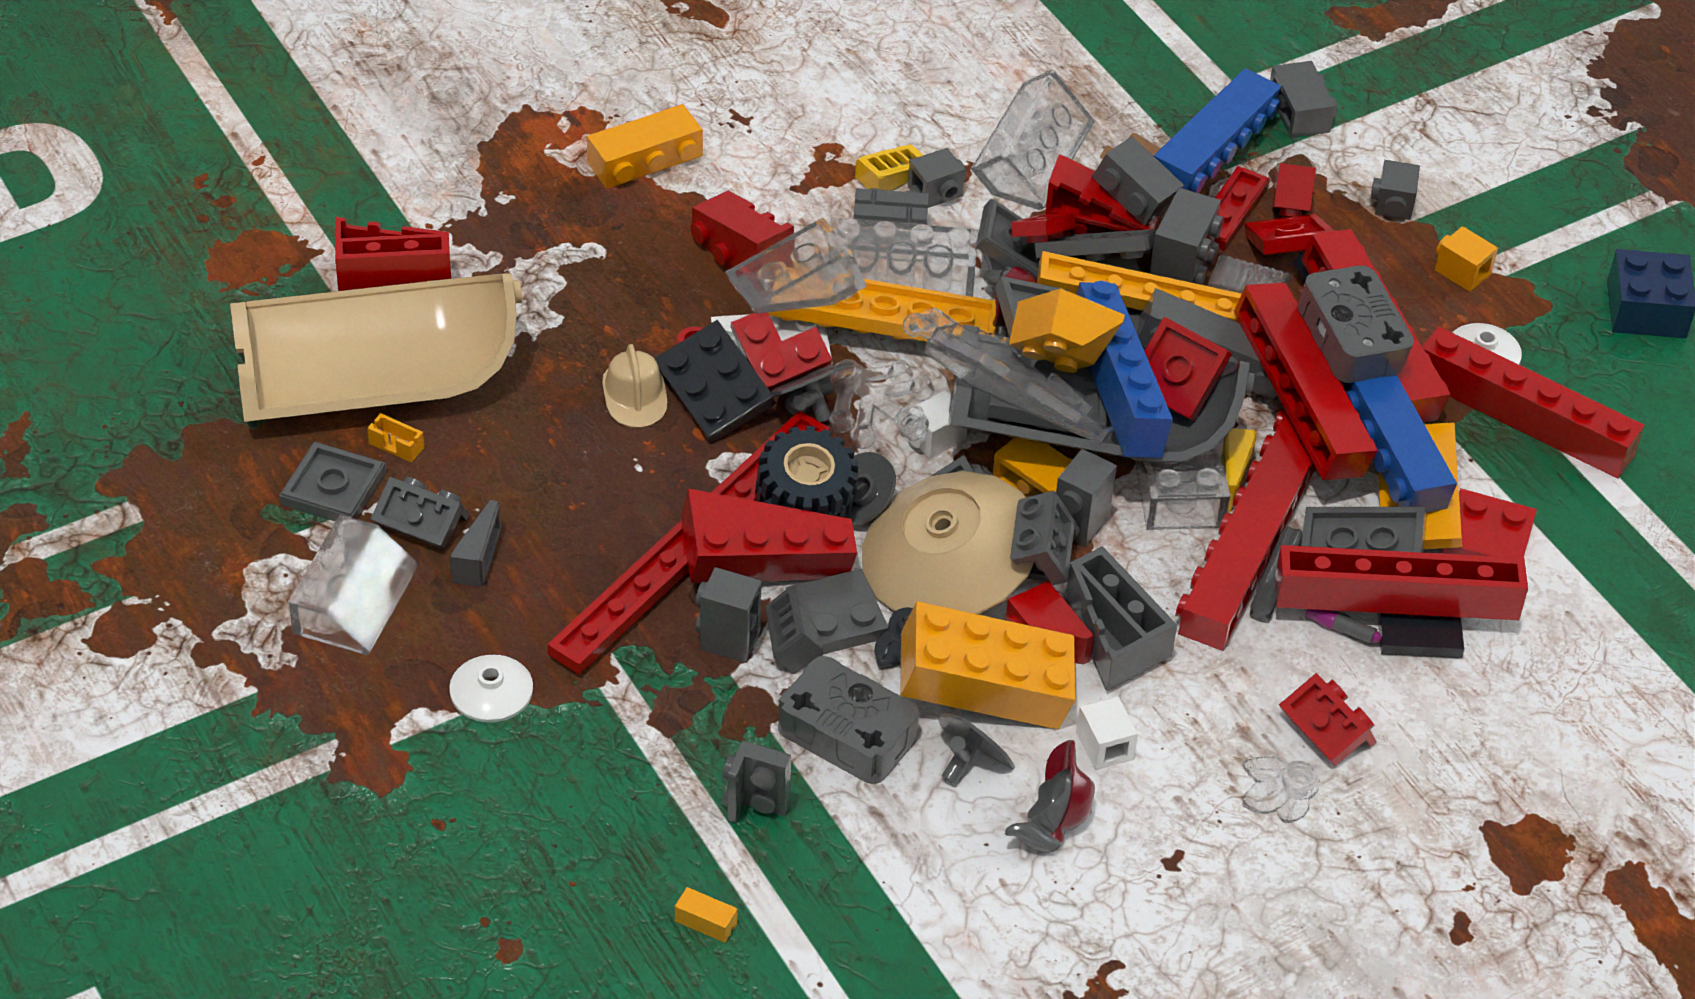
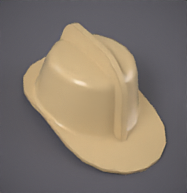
[602,344,668,428]

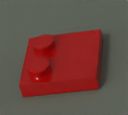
[1245,214,1334,255]
[1144,316,1232,421]
[1441,488,1537,558]

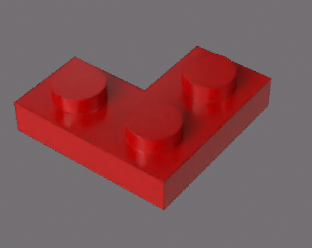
[730,308,832,391]

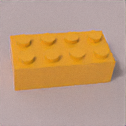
[900,601,1075,730]

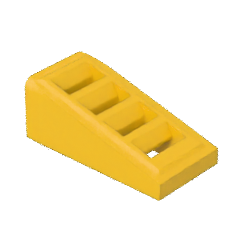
[855,144,923,191]
[1221,428,1257,512]

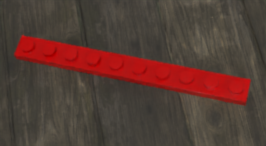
[547,410,830,675]

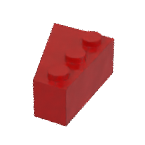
[1045,154,1161,259]
[690,190,794,297]
[335,217,451,291]

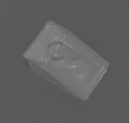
[725,217,867,314]
[1134,448,1230,530]

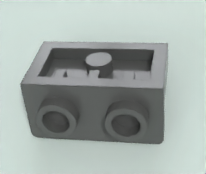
[370,477,470,550]
[1010,491,1075,585]
[722,741,791,823]

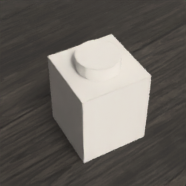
[906,390,967,459]
[1076,696,1138,770]

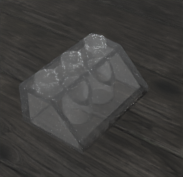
[288,515,417,655]

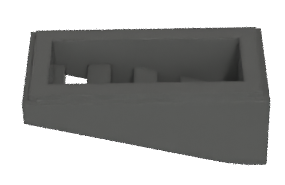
[449,500,502,587]
[765,584,823,673]

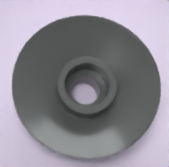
[844,452,896,526]

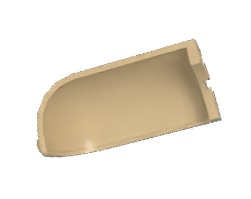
[230,273,522,422]

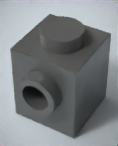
[907,148,966,208]
[1370,159,1420,220]

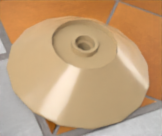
[862,471,1034,615]

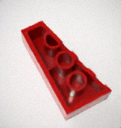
[681,489,858,583]

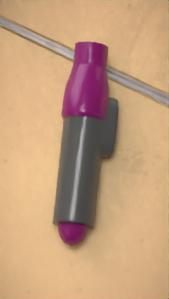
[1305,609,1382,644]

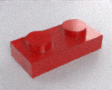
[1011,213,1076,243]

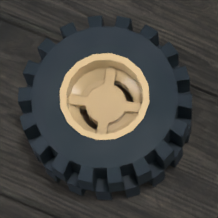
[755,426,859,518]

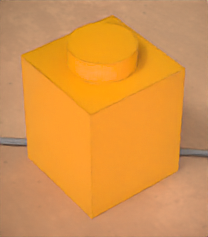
[1435,226,1498,292]

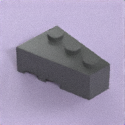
[1066,546,1177,690]

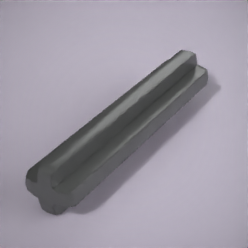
[1249,526,1303,621]

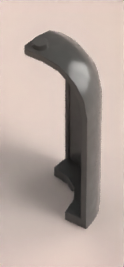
[948,324,1255,463]

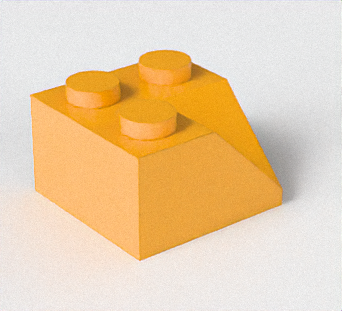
[1009,288,1125,373]

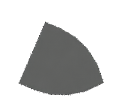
[771,361,853,422]
[938,713,1015,784]

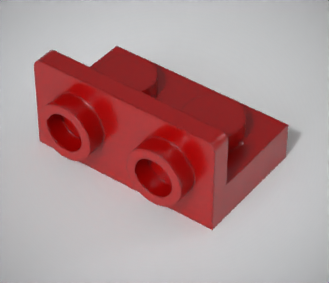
[1279,673,1377,767]

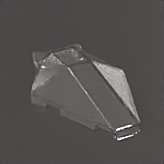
[903,308,1116,444]

